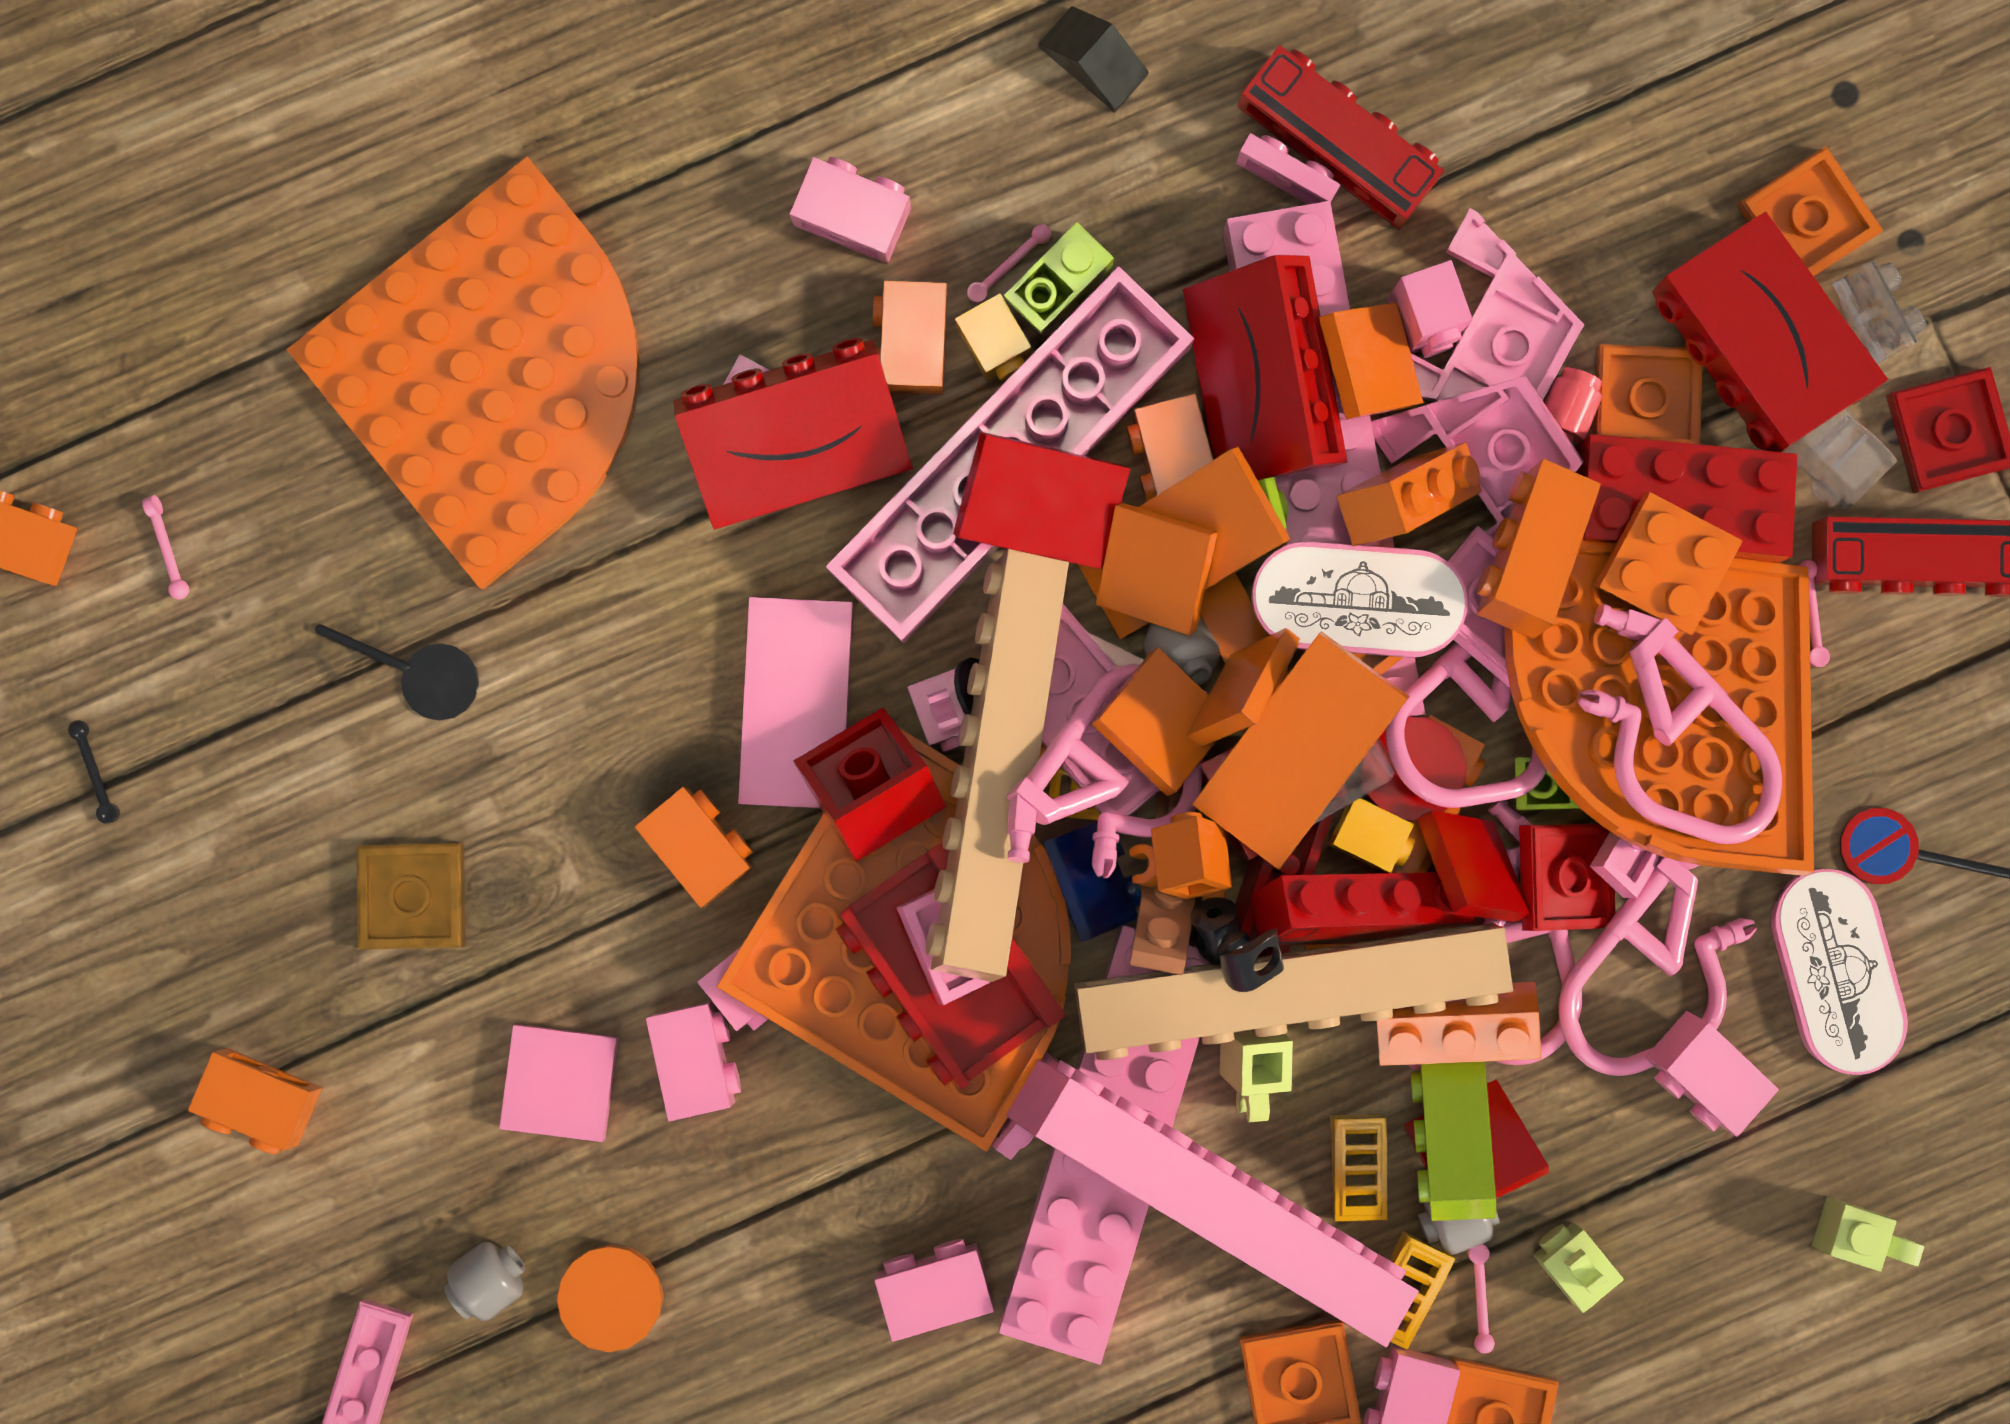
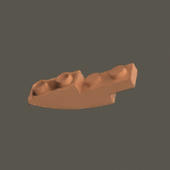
[1130,791,1208,975]

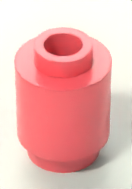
[1544,367,1603,443]

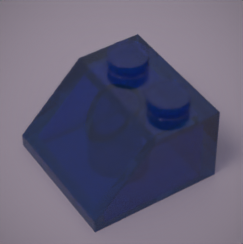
[1042,821,1141,942]

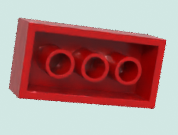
[1575,434,1798,563]

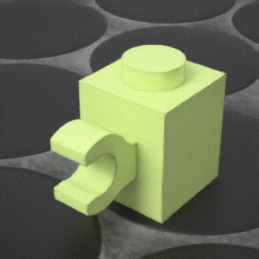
[1220,1029,1293,1123]
[1812,1196,1924,1272]
[1533,1223,1624,1313]

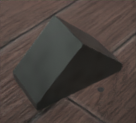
[1038,6,1149,112]

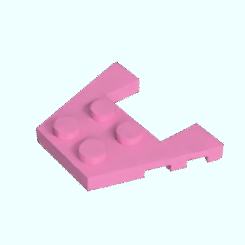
[1411,208,1584,402]
[1371,376,1584,539]

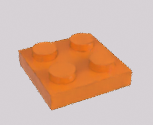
[1594,491,1743,635]

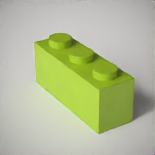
[1411,1061,1497,1221]

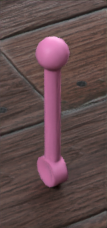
[967,224,1052,304]
[142,495,189,600]
[1798,560,1830,667]
[1467,1244,1495,1354]

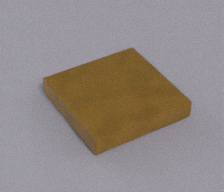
[356,843,465,950]

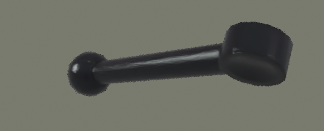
[68,720,120,823]

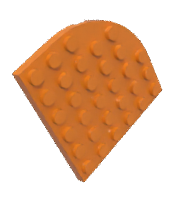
[286,156,640,590]
[1504,539,1814,876]
[716,728,1071,1152]

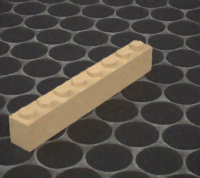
[926,549,1069,982]
[1074,923,1513,1060]

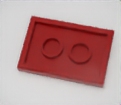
[953,431,1130,569]

